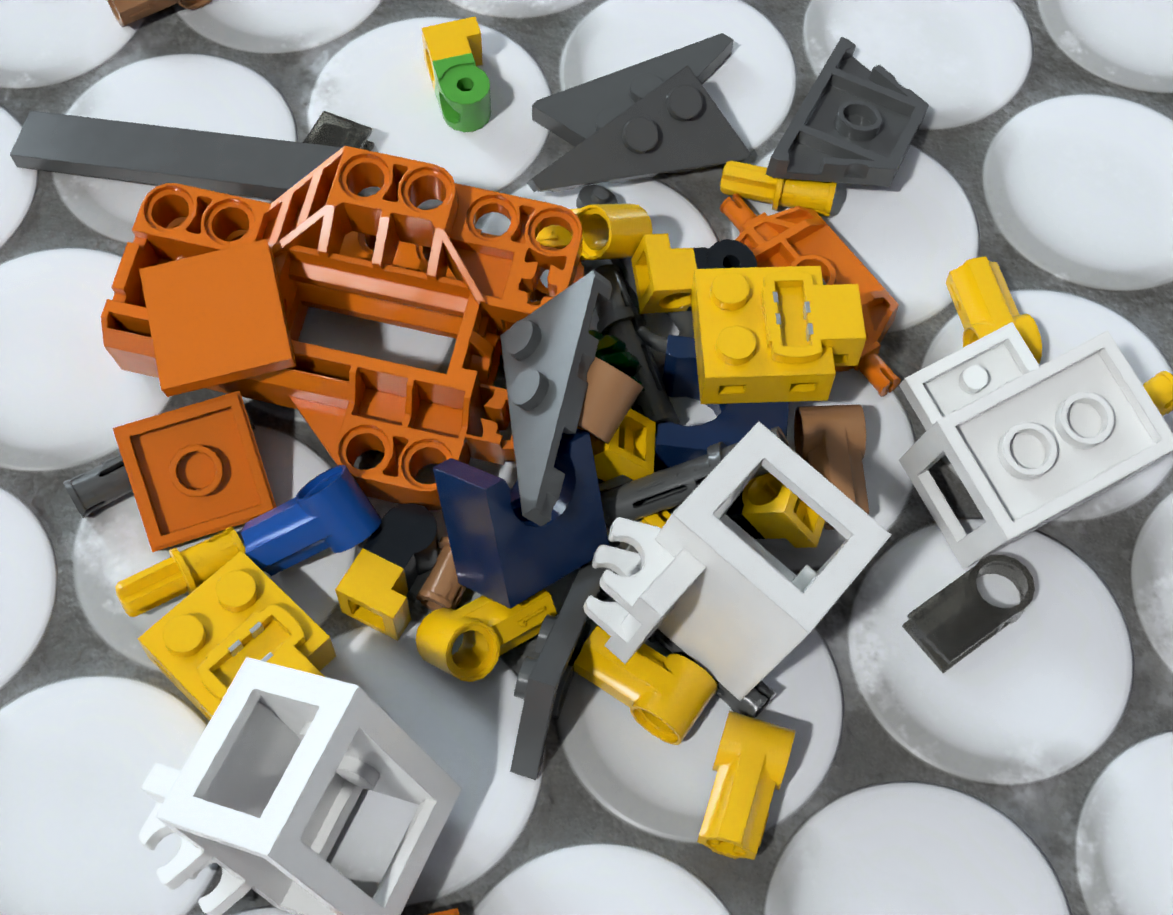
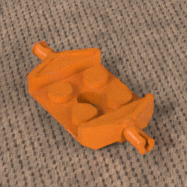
[720,193,901,397]

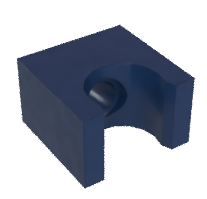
[654,335,789,472]
[433,429,609,609]

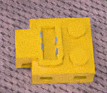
[691,266,866,404]
[137,551,336,721]

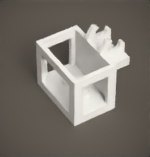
[899,322,1173,569]
[583,421,891,701]
[139,657,462,915]

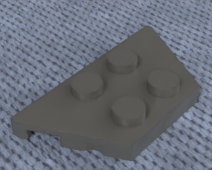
[766,37,929,187]

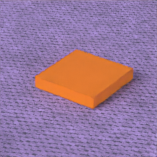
[139,239,296,397]
[113,390,277,552]

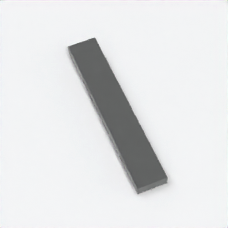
[10,110,342,200]

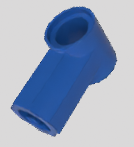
[240,465,382,576]

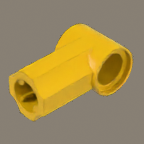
[536,204,653,261]
[945,256,1042,364]
[415,588,557,682]
[574,626,718,745]
[697,711,796,860]

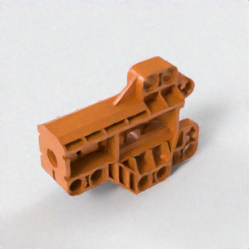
[101,146,584,511]

